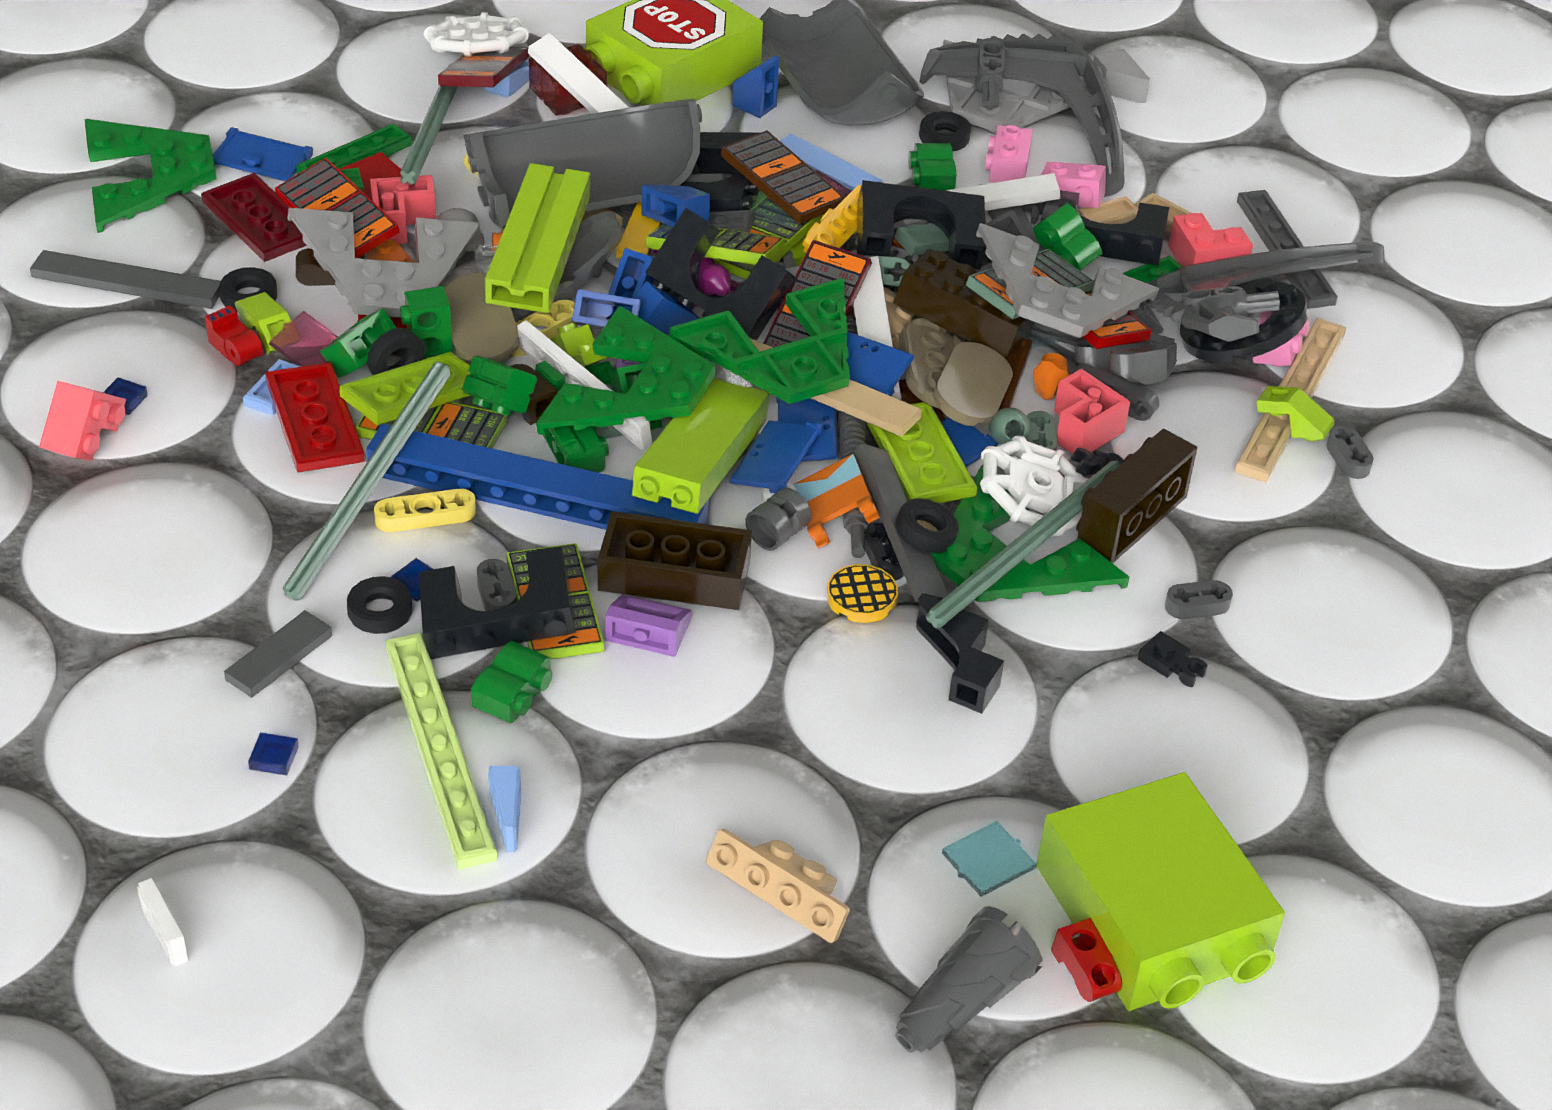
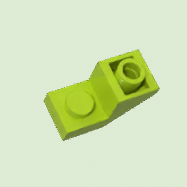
[234,292,300,354]
[550,322,609,367]
[1256,386,1334,441]

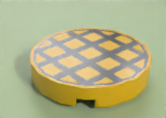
[827,564,898,623]

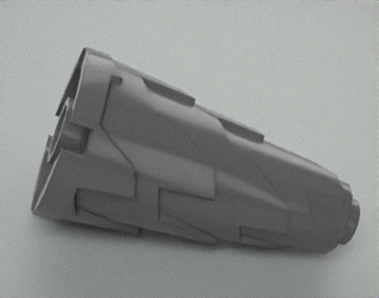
[895,906,1043,1053]

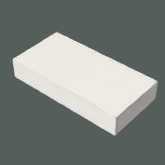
[137,878,188,967]

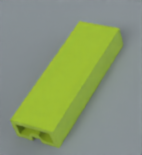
[485,163,590,313]
[632,378,770,514]

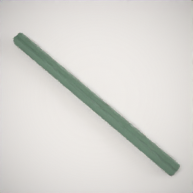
[400,64,457,185]
[283,362,451,601]
[926,461,1120,628]

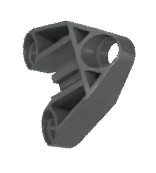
[1075,341,1177,385]

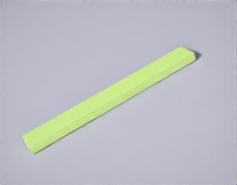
[385,633,497,870]

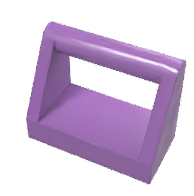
[605,594,692,657]

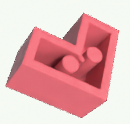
[370,175,436,244]
[1168,213,1253,267]
[1054,368,1130,454]
[39,381,126,461]

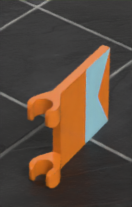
[793,454,880,549]

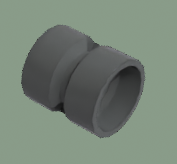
[745,487,811,551]

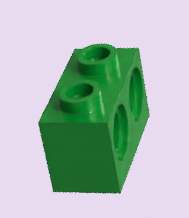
[400,286,453,359]
[320,308,396,378]

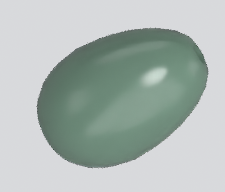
[989,408,1030,445]

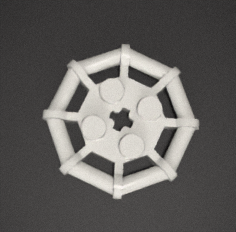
[424,12,529,57]
[980,436,1089,536]

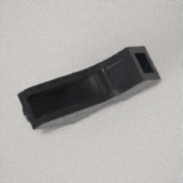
[916,594,1004,714]

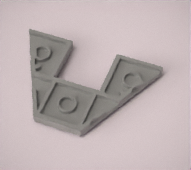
[943,39,1092,133]
[287,208,479,317]
[976,223,1159,338]

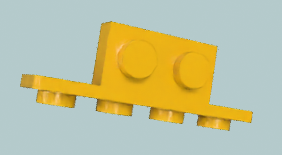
[802,185,861,253]

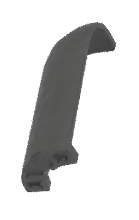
[759,0,924,125]
[464,99,702,227]

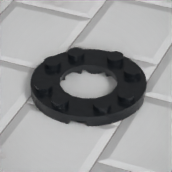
[1180,278,1308,362]

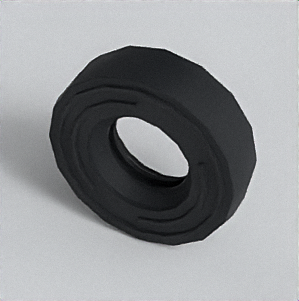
[919,111,971,151]
[219,267,277,313]
[367,328,425,375]
[895,498,959,553]
[347,576,412,634]

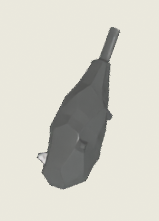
[511,212,623,322]

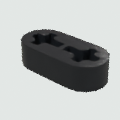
[865,523,904,581]

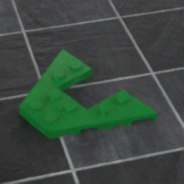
[84,119,217,233]
[669,278,850,404]
[536,306,716,435]
[931,465,1130,602]

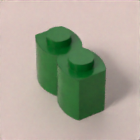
[908,143,957,191]
[1033,203,1103,271]
[471,641,553,723]

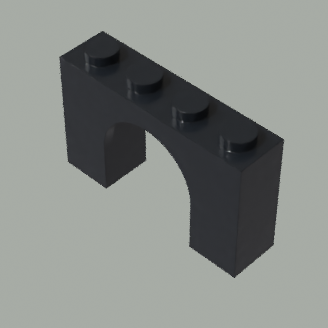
[680,132,760,212]
[857,180,987,270]
[1041,190,1169,266]
[645,208,796,341]
[418,546,576,659]

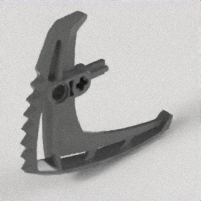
[919,34,1125,197]
[1146,242,1385,342]

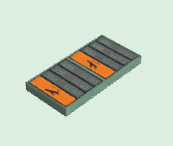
[966,249,1094,319]

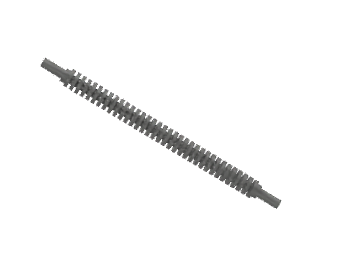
[839,305,871,558]

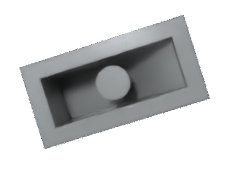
[1093,49,1150,103]

